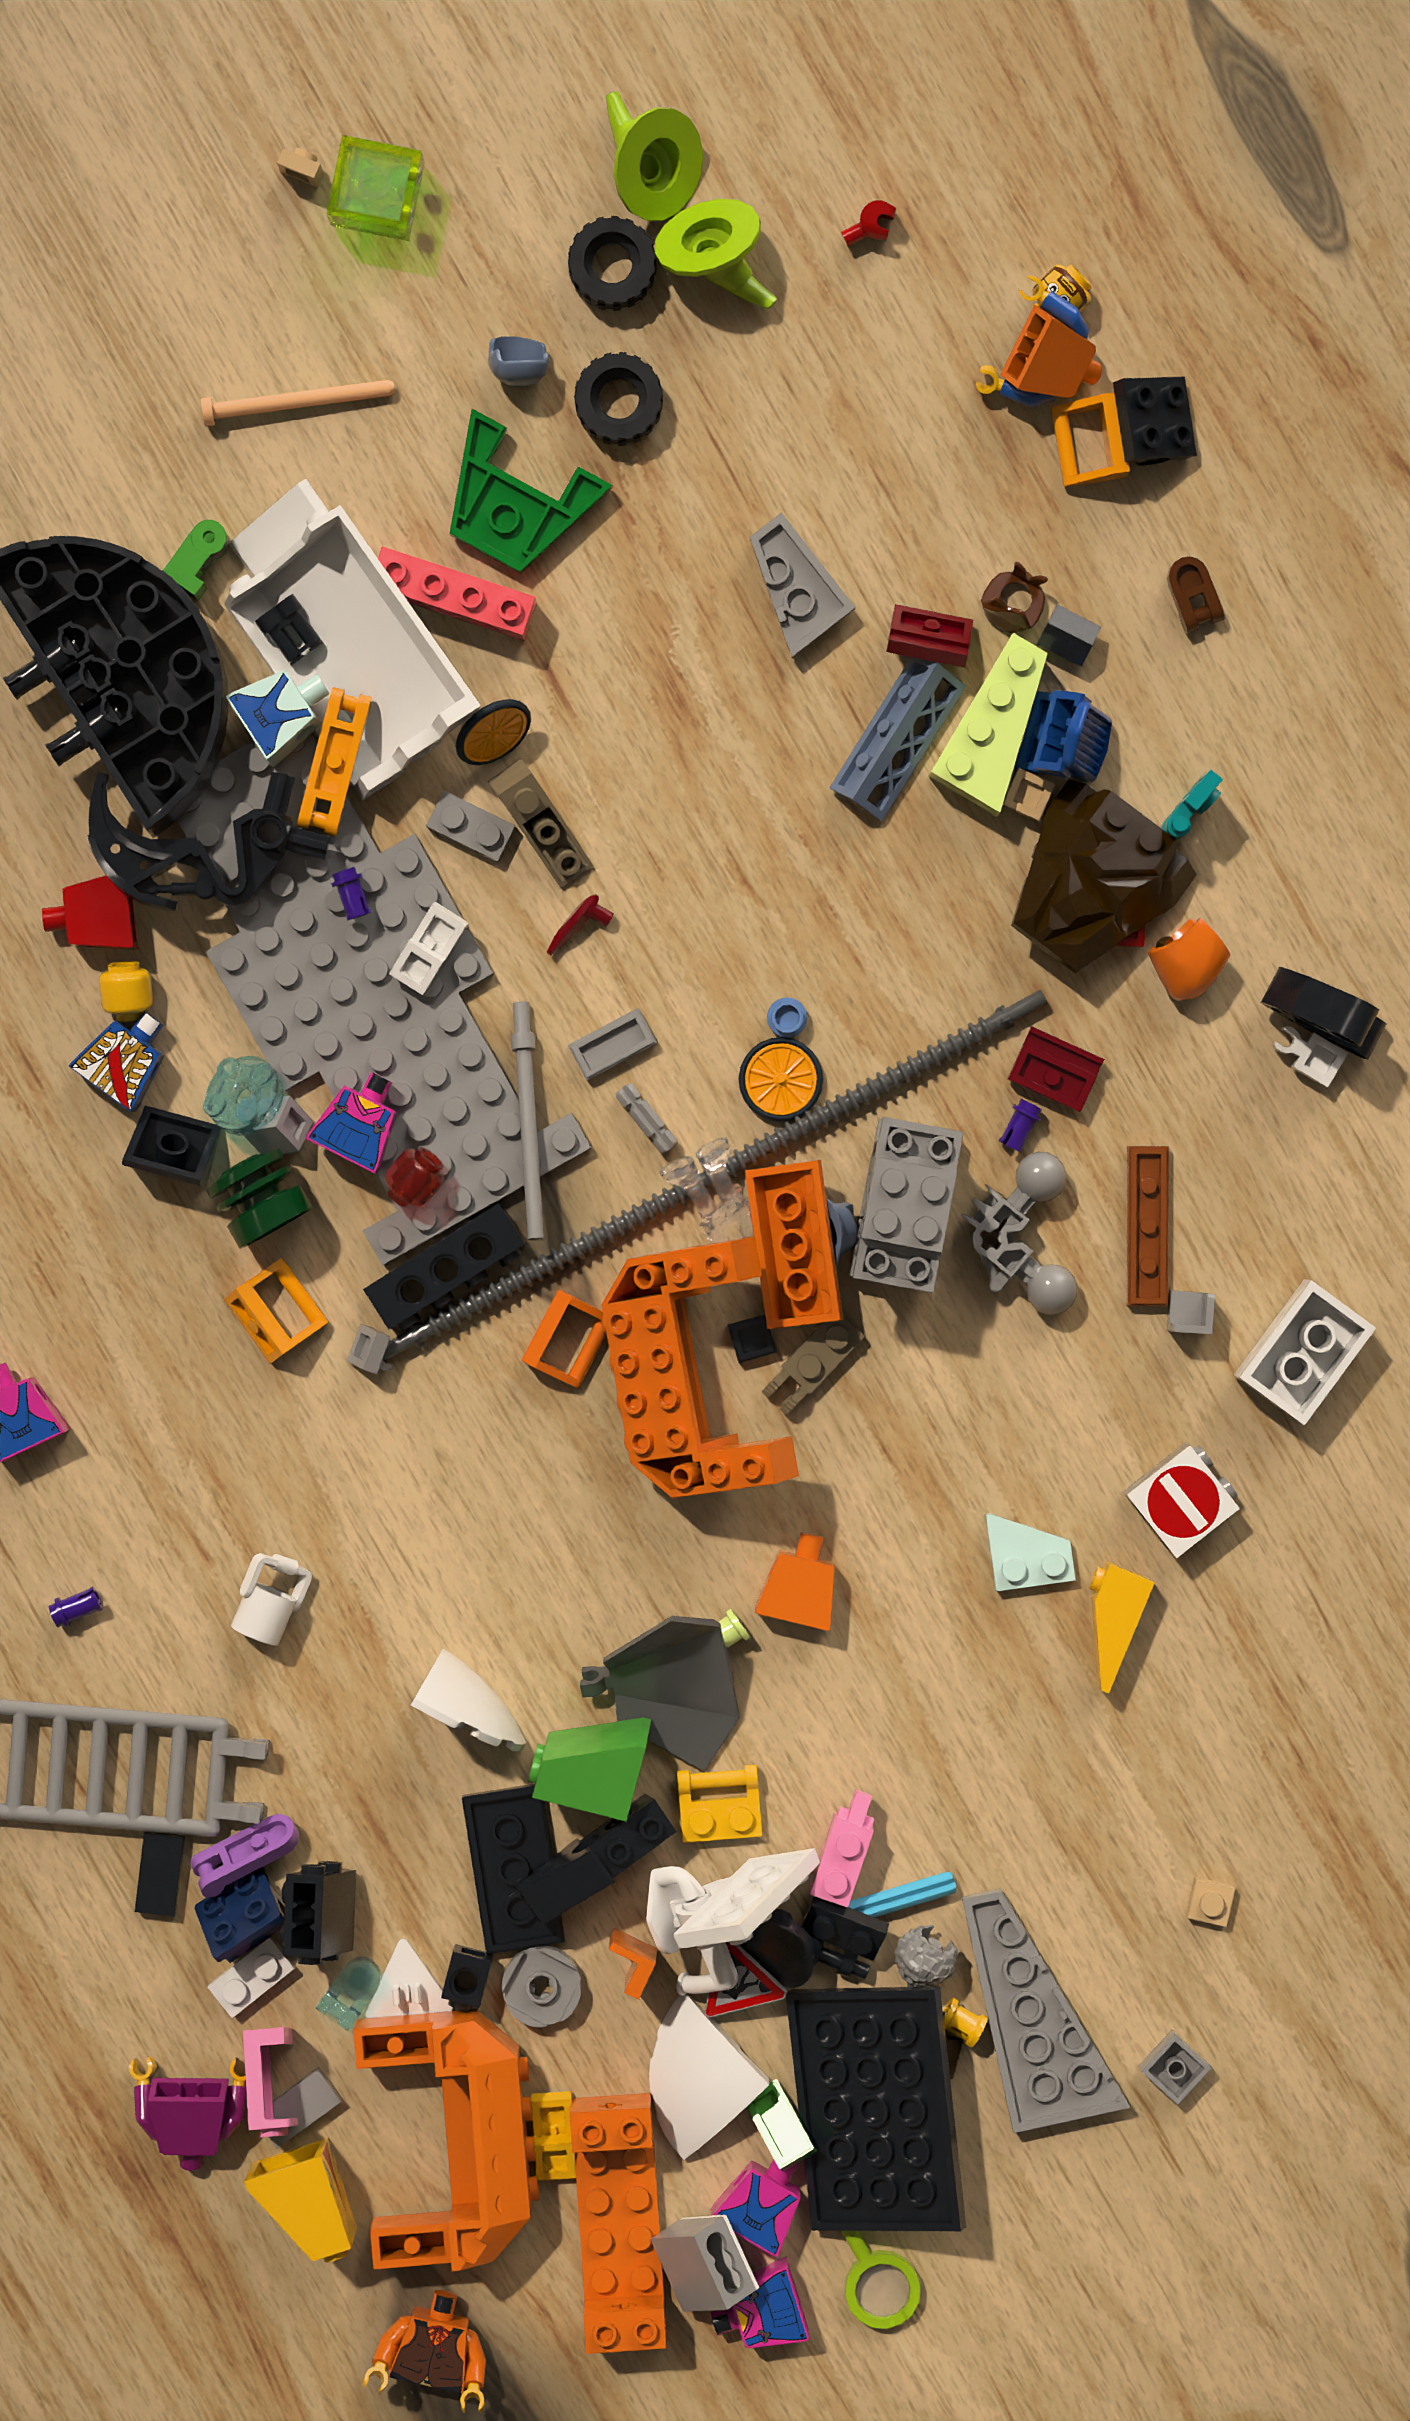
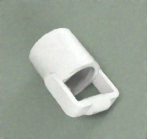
[231,1553,312,1646]

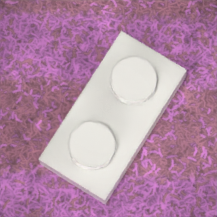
[207,1936,296,2018]

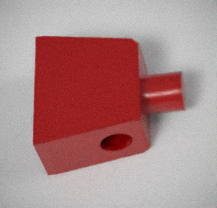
[42,875,139,950]

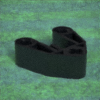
[1260,966,1387,1060]

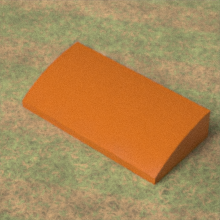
[745,1160,844,1329]

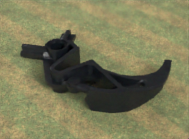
[87,772,331,911]

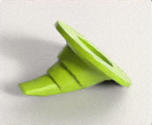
[606,91,703,221]
[655,199,777,309]

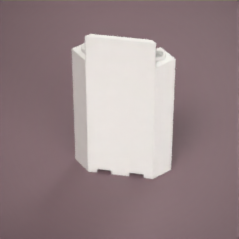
[224,479,481,801]

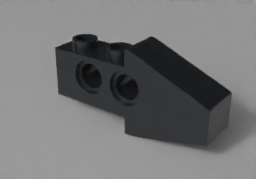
[515,1793,677,1925]

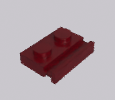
[886,604,973,668]
[1007,1026,1105,1112]

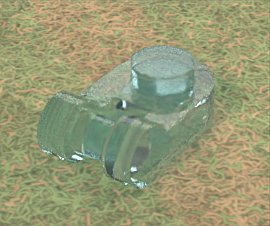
[315,1957,381,2031]

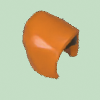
[1148,918,1231,1001]

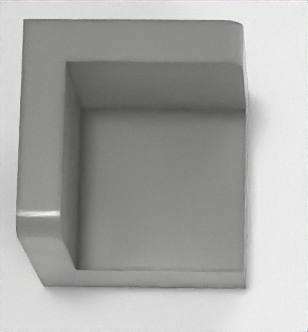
[240,1096,313,1154]
[1167,1290,1215,1334]

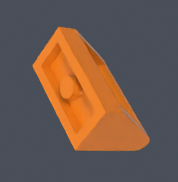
[521,1288,607,1389]

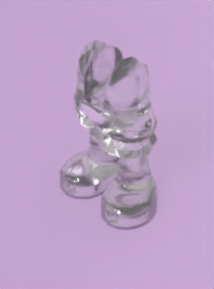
[660,1137,754,1243]

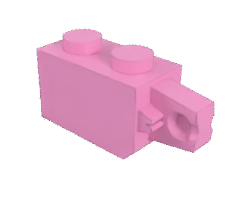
[808,1789,874,1907]

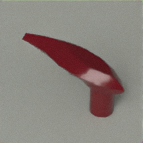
[547,894,614,956]

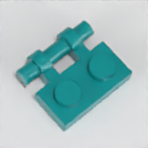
[1161,769,1223,840]

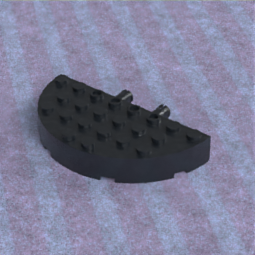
[0,536,228,838]

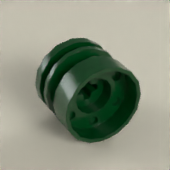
[206,1148,313,1249]

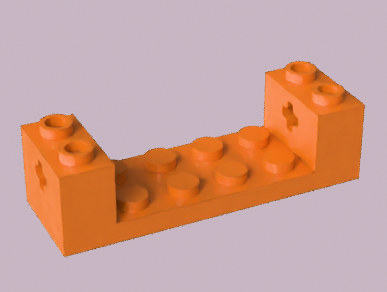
[570,2093,667,2354]

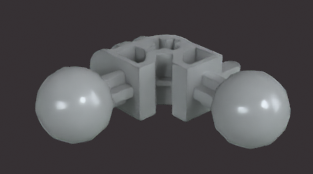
[961,1151,1078,1315]

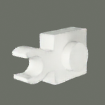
[1272,1026,1348,1088]

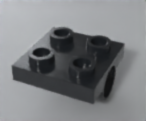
[1113,377,1197,466]

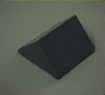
[122,1105,222,1186]

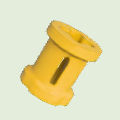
[943,1997,988,2048]

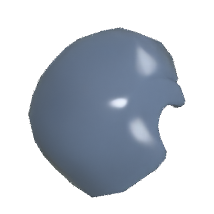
[488,336,549,388]

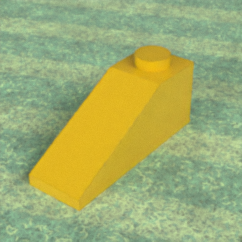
[1089,1560,1155,1694]

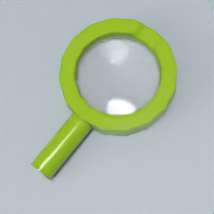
[841,2231,921,2329]

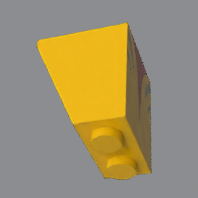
[244,2138,358,2263]

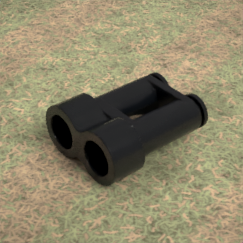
[254,594,323,666]

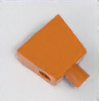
[755,1532,834,1631]

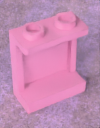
[243,2027,298,2137]

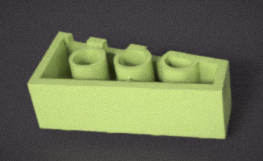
[928,633,1048,817]

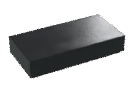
[134,1831,185,1917]

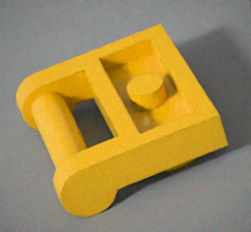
[677,1764,762,1843]

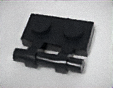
[801,1896,889,1980]

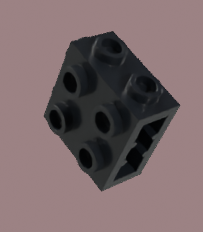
[280,1861,356,1965]

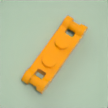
[297,687,372,837]

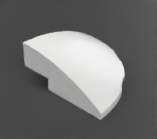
[411,1649,526,1751]
[649,1993,769,2160]

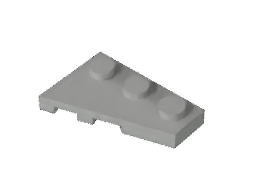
[750,512,855,658]

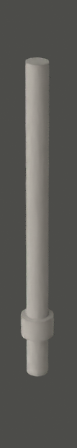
[511,1001,544,1241]

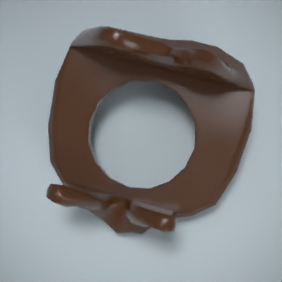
[981,562,1048,633]

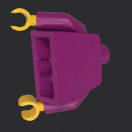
[129,2056,247,2171]

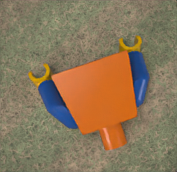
[975,276,1102,407]

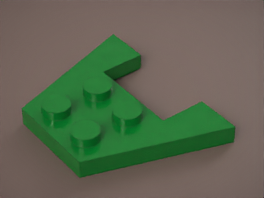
[450,409,613,574]

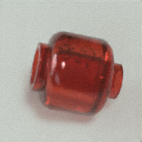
[385,1147,445,1207]

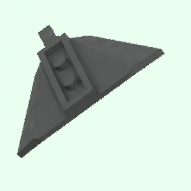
[580,1616,740,1772]

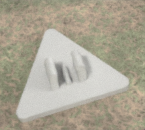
[365,1938,453,2018]

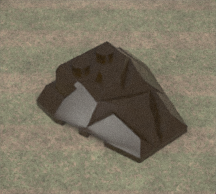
[1011,779,1197,974]

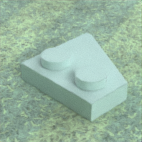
[985,1513,1076,1591]

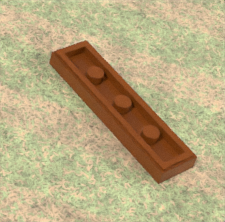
[1127,1146,1169,1306]

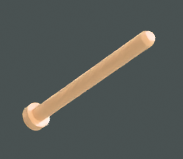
[201,380,395,427]

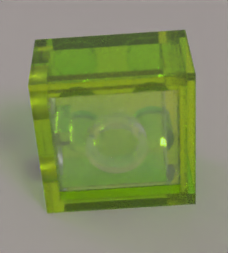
[327,135,425,241]

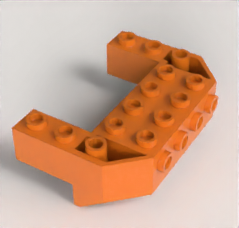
[601,1236,799,1498]
[353,2009,539,2271]

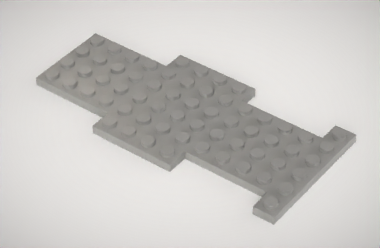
[177,733,592,1265]

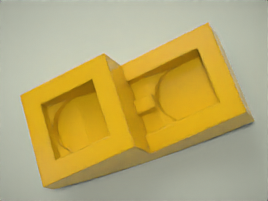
[531,2091,576,2181]

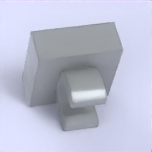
[347,1324,393,1374]

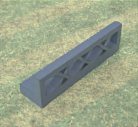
[830,657,966,821]

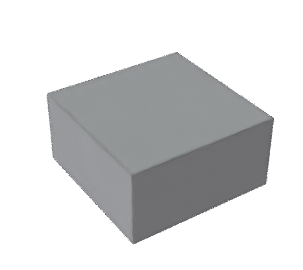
[1139,2030,1211,2105]

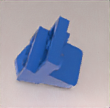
[1015,690,1112,783]

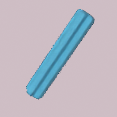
[848,1871,957,1918]

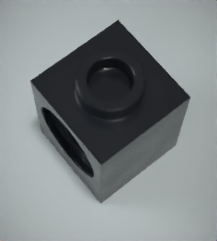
[441,1944,493,2011]

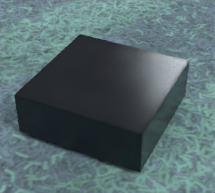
[728,1314,777,1363]

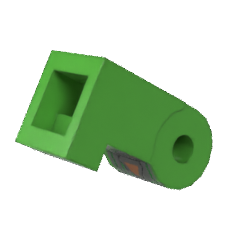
[163,520,229,601]

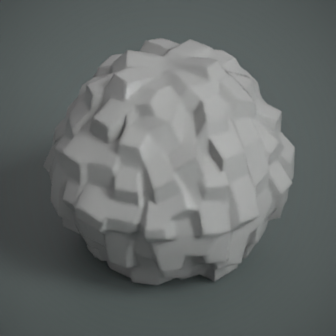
[894,1925,958,1987]

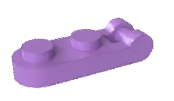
[190,1814,299,1898]

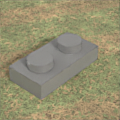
[426,790,516,863]

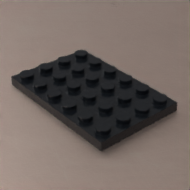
[786,1986,966,2232]

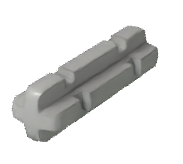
[616,1083,677,1154]

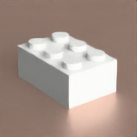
[1233,1279,1376,1425]

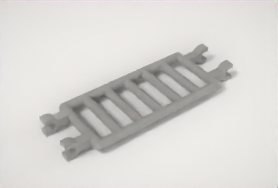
[0,1699,270,1837]

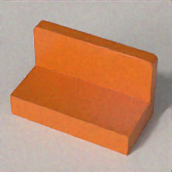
[609,1928,657,2000]

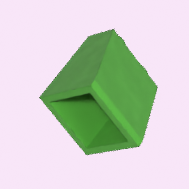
[528,1717,651,1822]

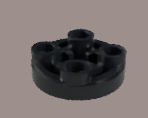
[740,1909,822,1988]

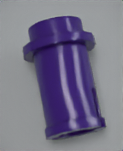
[331,867,372,921]
[998,1099,1042,1152]
[49,1586,103,1628]

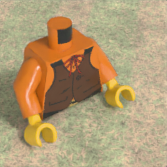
[362,2290,486,2414]

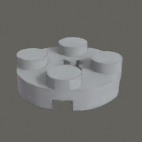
[502,1945,582,2028]

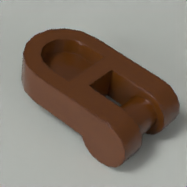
[1167,556,1225,634]

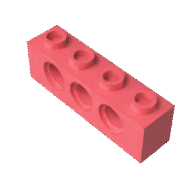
[378,546,537,641]

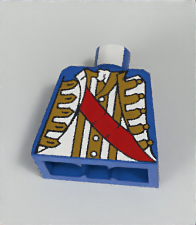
[69,1011,164,1112]

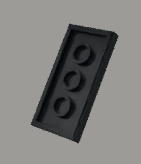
[462,1784,566,1954]

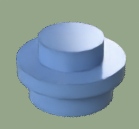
[767,997,807,1038]

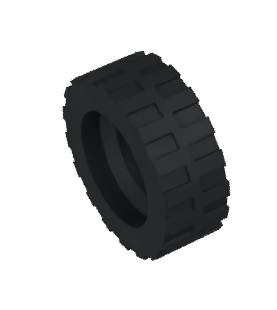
[568,216,657,311]
[574,352,663,446]

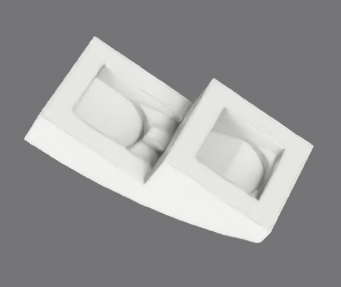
[389,902,469,995]

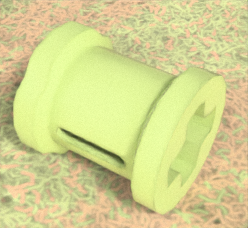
[718,1608,751,1648]

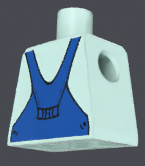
[225,670,330,767]

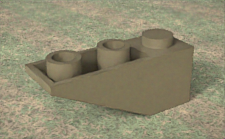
[488,759,593,888]

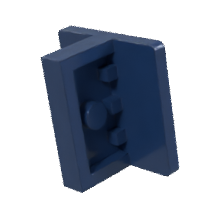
[194,1867,285,1963]

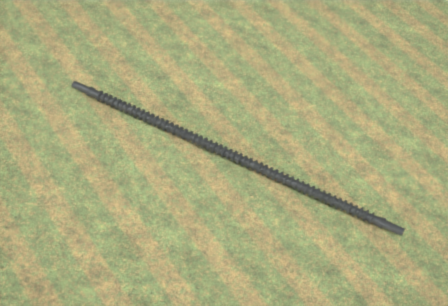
[382,990,1047,1362]

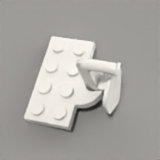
[646,1848,820,1996]

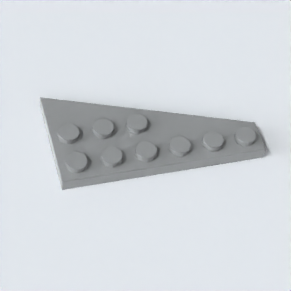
[962,1888,1131,2133]

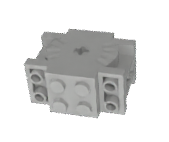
[849,1117,964,1293]

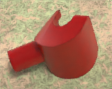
[841,200,896,246]

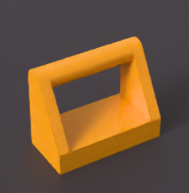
[1051,392,1130,487]
[224,1257,329,1364]

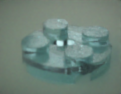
[203,1056,284,1136]

